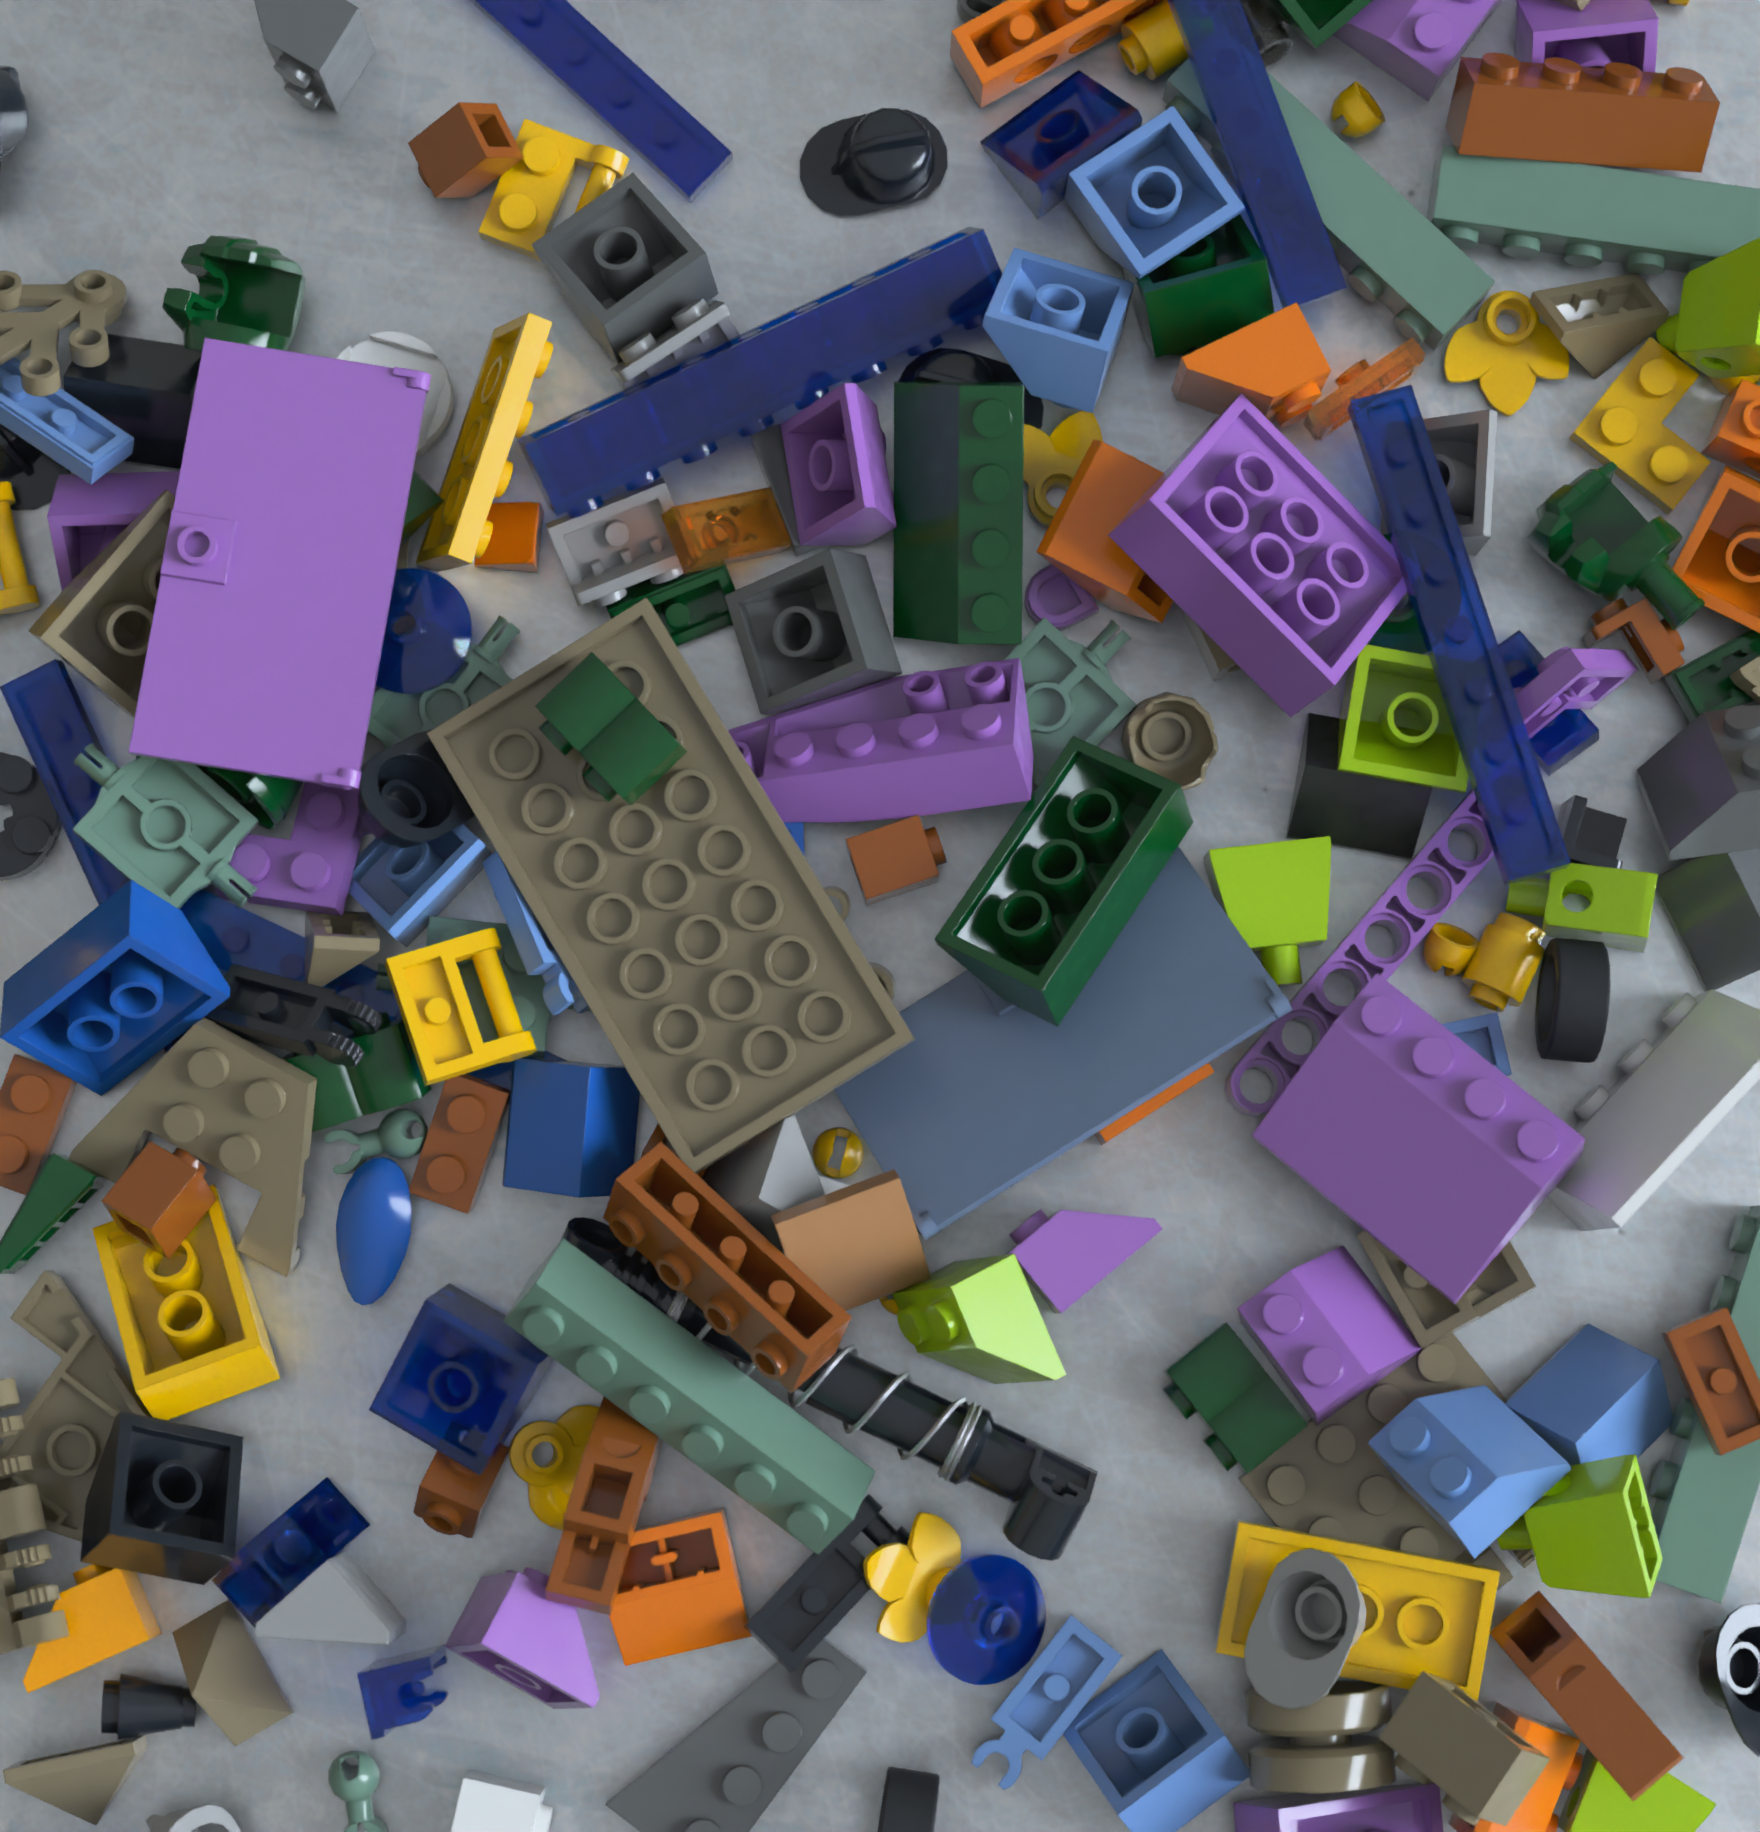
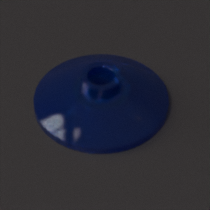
[376,568,473,694]
[927,1554,1046,1685]

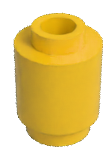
[1117,0,1214,80]
[1461,912,1546,1013]

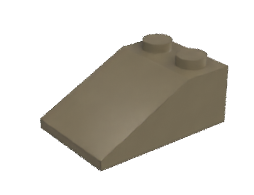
[28,490,175,718]

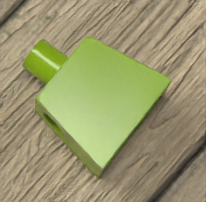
[1656,237,1760,379]
[1203,836,1332,987]
[1506,861,1658,953]
[1497,1454,1663,1598]
[1558,1748,1716,1832]

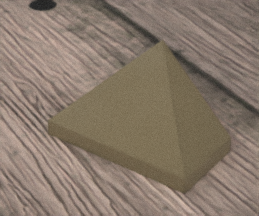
[1529,273,1670,379]
[305,911,380,987]
[172,1598,294,1746]
[3,1735,148,1826]

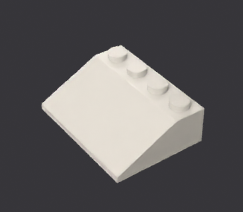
[1546,989,1760,1231]

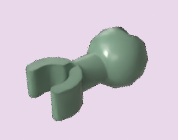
[324,1108,428,1174]
[328,1750,389,1832]

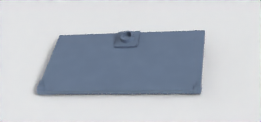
[834,846,1292,1240]

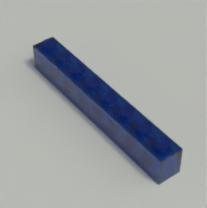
[517,227,1002,518]

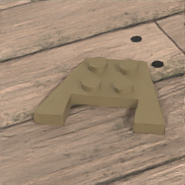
[69,1017,317,1277]
[0,1270,153,1542]

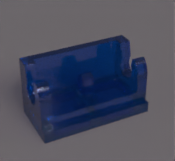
[357,1644,448,1740]

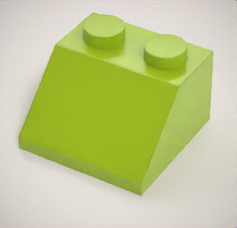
[1337,644,1487,793]
[892,1254,1066,1384]

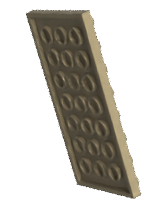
[427,598,916,1174]

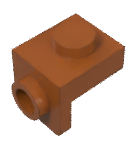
[1581,597,1685,685]
[413,1422,509,1538]

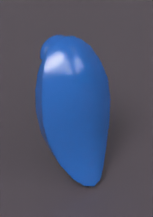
[336,1157,412,1305]

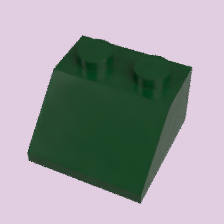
[1121,214,1274,358]

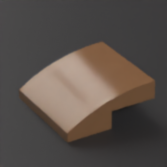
[771,1169,931,1311]

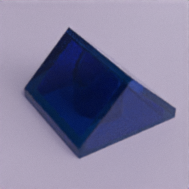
[980,69,1143,220]

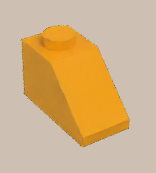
[23,1564,162,1693]

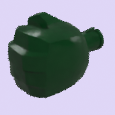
[162,236,305,353]
[1527,462,1705,631]

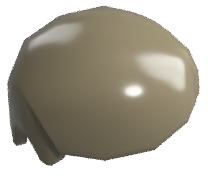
[1121,692,1218,791]

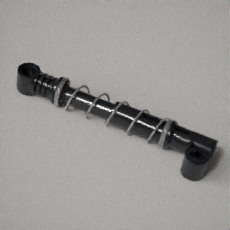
[559,1217,1097,1561]

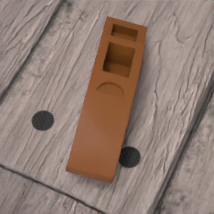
[545,1397,663,1615]

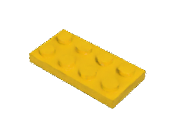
[416,313,553,572]
[1215,1520,1500,1702]

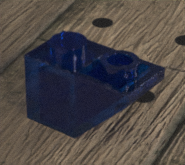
[212,1477,370,1628]

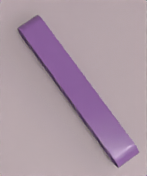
[1224,765,1538,1116]

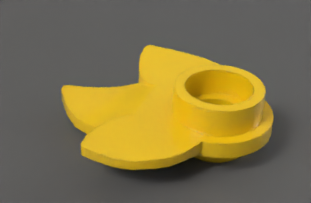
[1443,291,1569,417]
[1023,410,1136,527]
[509,1405,599,1531]
[863,1512,979,1643]

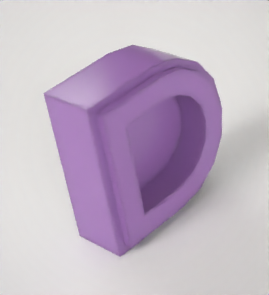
[1024,564,1099,631]

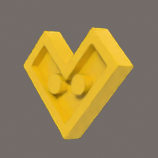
[1569,337,1711,515]

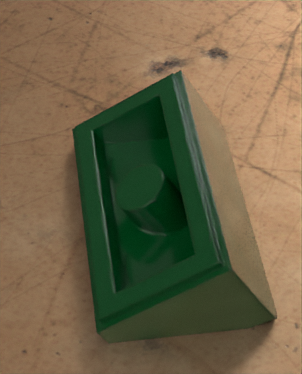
[606,550,736,646]

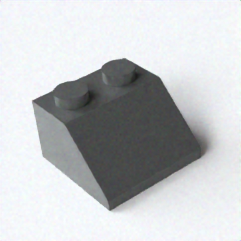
[254,0,376,113]
[532,173,719,364]
[724,548,902,715]
[1636,704,1760,861]

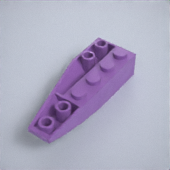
[728,658,1034,823]

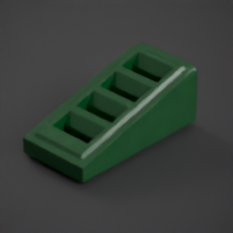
[0,1153,106,1274]

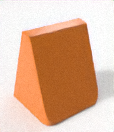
[474,502,544,573]

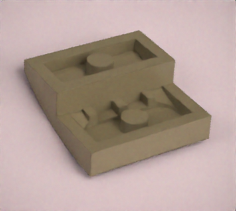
[1356,1230,1537,1348]

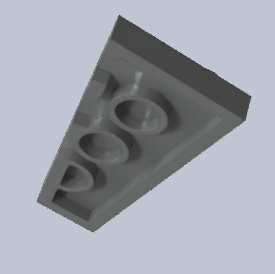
[606,1638,867,1832]

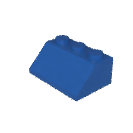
[0,880,230,1096]

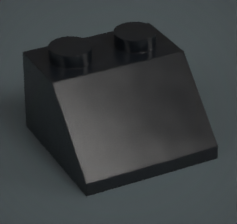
[80,1411,244,1585]

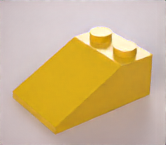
[92,1184,281,1420]

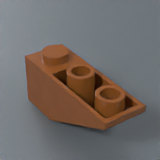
[1489,1590,1684,1801]

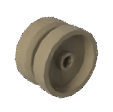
[1244,1680,1396,1793]

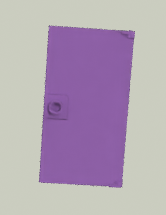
[128,338,431,790]

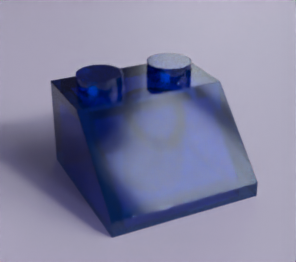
[369,1283,553,1475]

